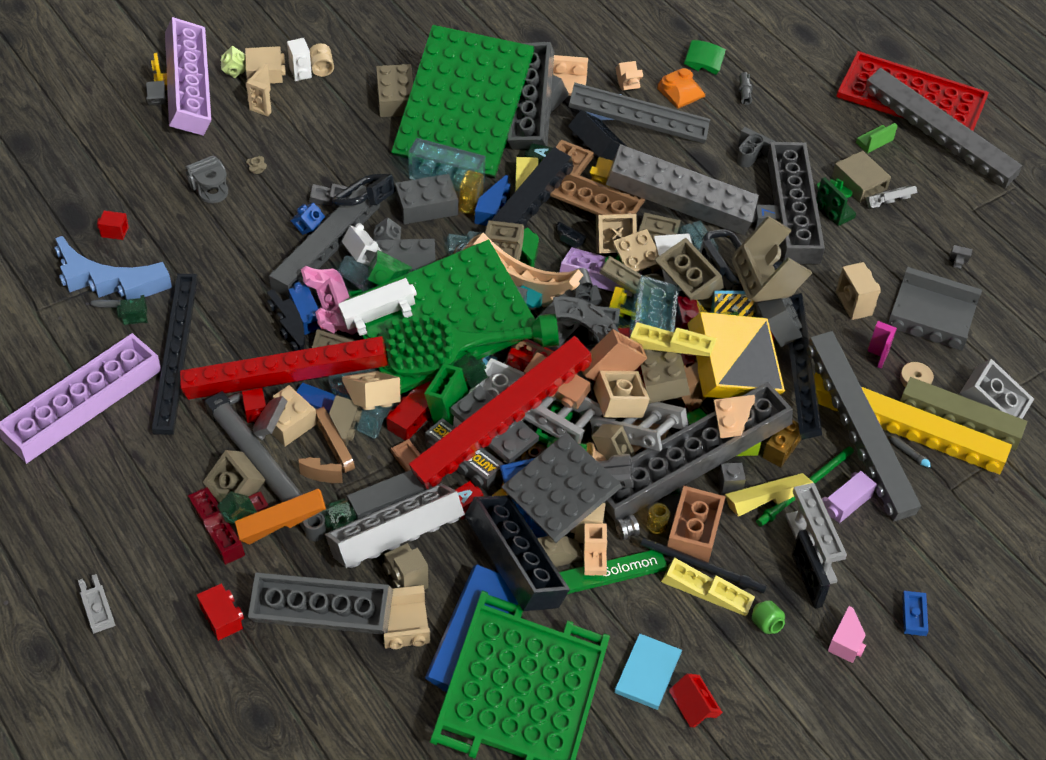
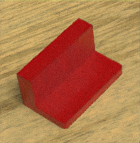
[669,673,723,728]

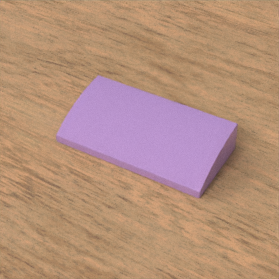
[560,247,643,297]

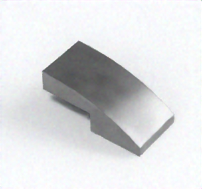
[309,183,349,205]

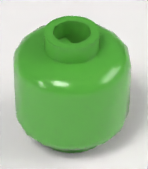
[752,601,785,634]

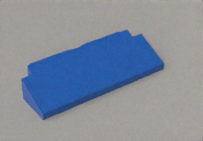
[425,565,518,693]

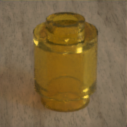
[646,503,670,534]

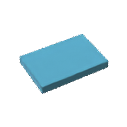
[615,634,682,710]

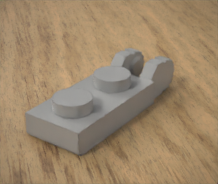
[78,574,116,634]

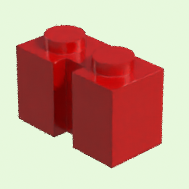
[197,583,244,641]

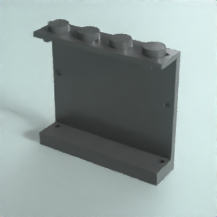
[888,267,982,351]

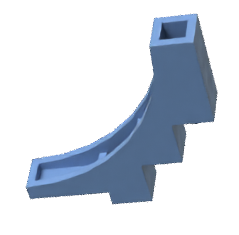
[54,236,172,301]

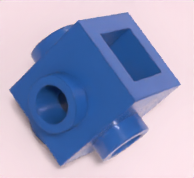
[291,203,325,235]

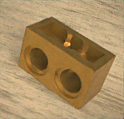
[763,420,801,468]

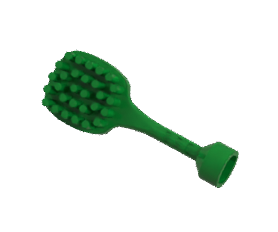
[386,313,559,376]

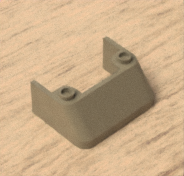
[732,216,812,302]

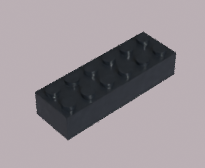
[464,496,570,611]

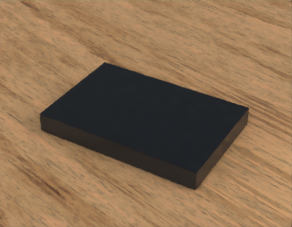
[791,529,830,609]

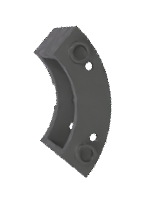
[553,296,619,342]

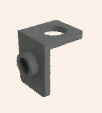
[146,81,166,106]

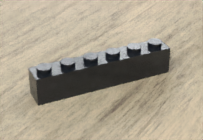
[485,147,574,230]

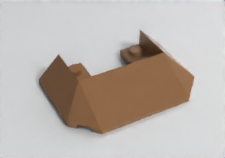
[550,140,646,215]

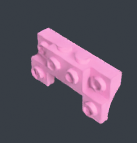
[301,266,358,336]

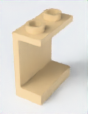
[384,585,430,649]

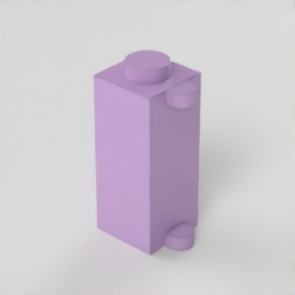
[822,471,877,523]

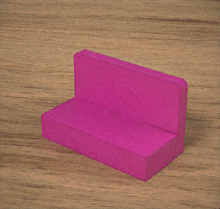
[868,321,897,368]

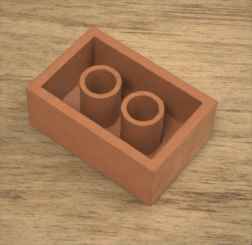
[668,486,725,563]

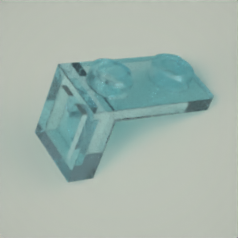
[357,403,398,439]

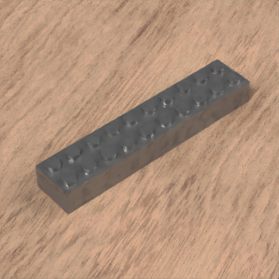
[604,382,793,521]

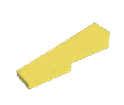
[630,322,717,356]
[725,473,813,517]
[661,558,755,616]

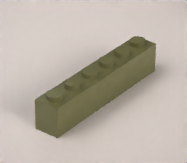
[900,377,1028,451]

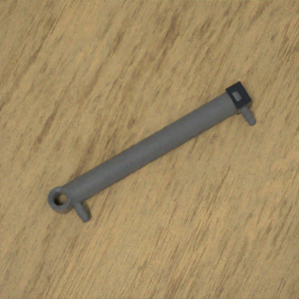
[205,391,334,541]

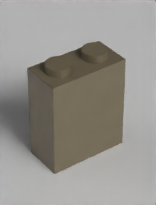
[832,151,891,203]

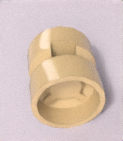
[309,43,334,77]

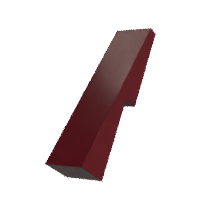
[188,487,245,565]

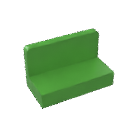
[856,123,898,153]

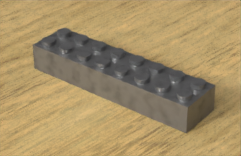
[767,142,825,264]
[606,144,759,236]

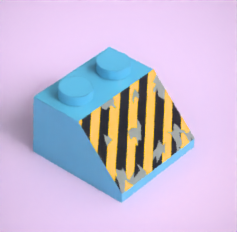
[710,291,754,317]

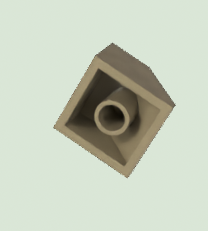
[203,450,265,511]

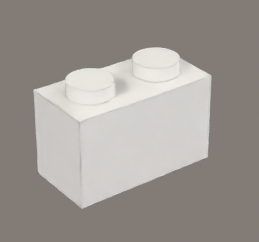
[287,38,312,81]

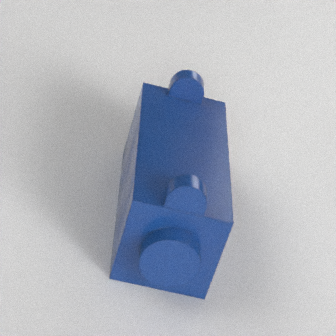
[288,282,322,335]

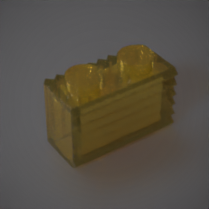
[459,170,483,215]

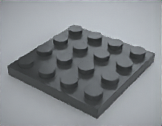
[501,432,622,543]

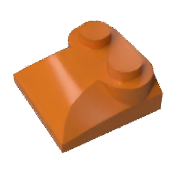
[657,68,705,109]

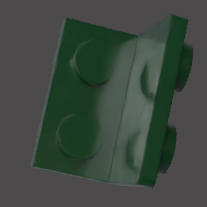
[816,177,856,226]

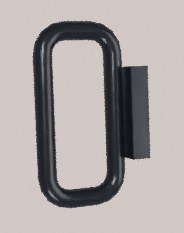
[332,174,396,206]
[699,229,742,286]

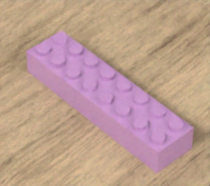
[165,17,211,136]
[0,333,161,464]

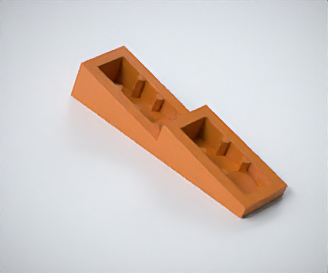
[235,489,326,545]

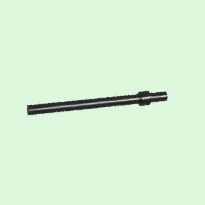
[641,537,767,594]

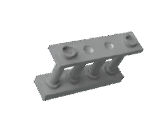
[523,396,603,444]
[590,402,688,451]
[785,483,847,584]

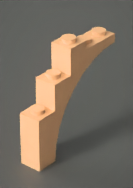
[463,233,583,308]

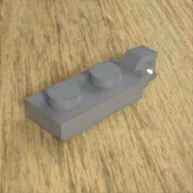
[866,186,917,208]

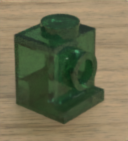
[117,295,148,325]

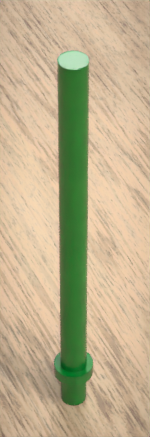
[756,446,854,527]

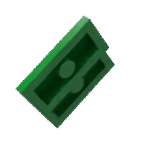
[684,40,726,75]

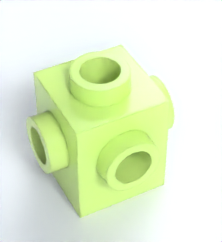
[221,46,246,78]

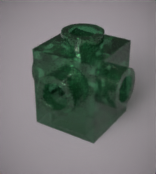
[324,498,356,531]

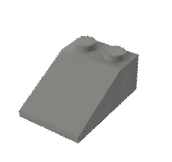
[960,359,1034,419]

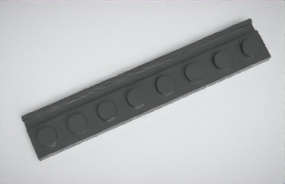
[568,82,710,144]

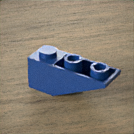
[475,175,511,226]

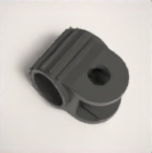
[185,156,228,203]

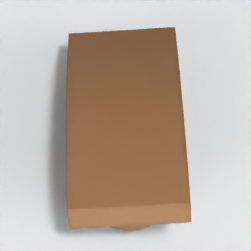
[299,457,343,483]

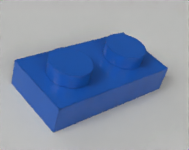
[902,591,928,636]

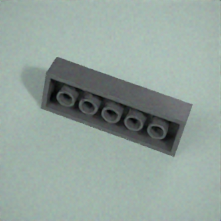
[508,42,555,150]
[248,572,393,635]

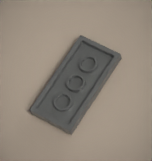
[450,385,539,464]

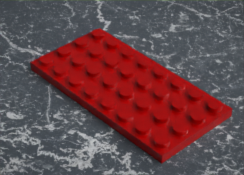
[836,51,989,131]

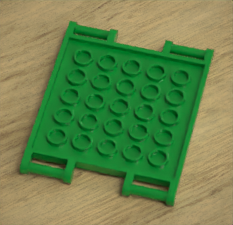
[430,590,610,760]

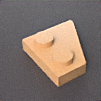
[714,395,755,438]

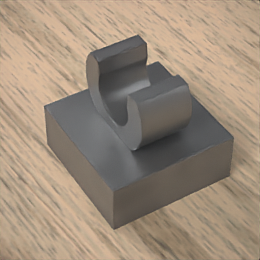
[949,245,973,269]

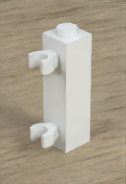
[338,278,417,336]

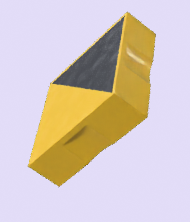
[688,312,785,398]

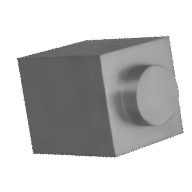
[718,463,746,495]

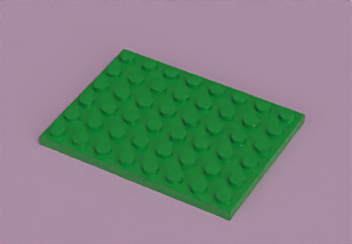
[392,25,535,178]
[345,239,535,394]

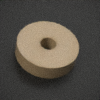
[900,362,934,387]

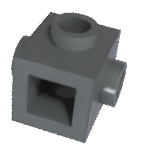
[373,217,401,243]

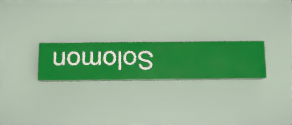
[559,550,667,594]

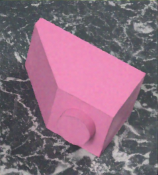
[828,606,866,663]

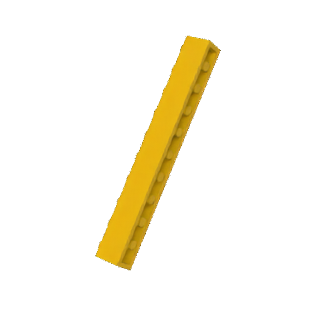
[814,372,1012,475]

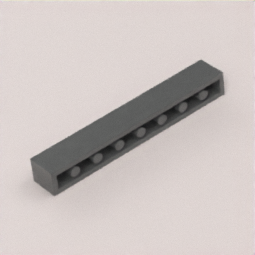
[269,185,380,298]

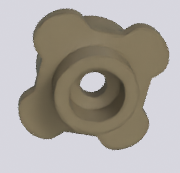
[246,156,267,174]

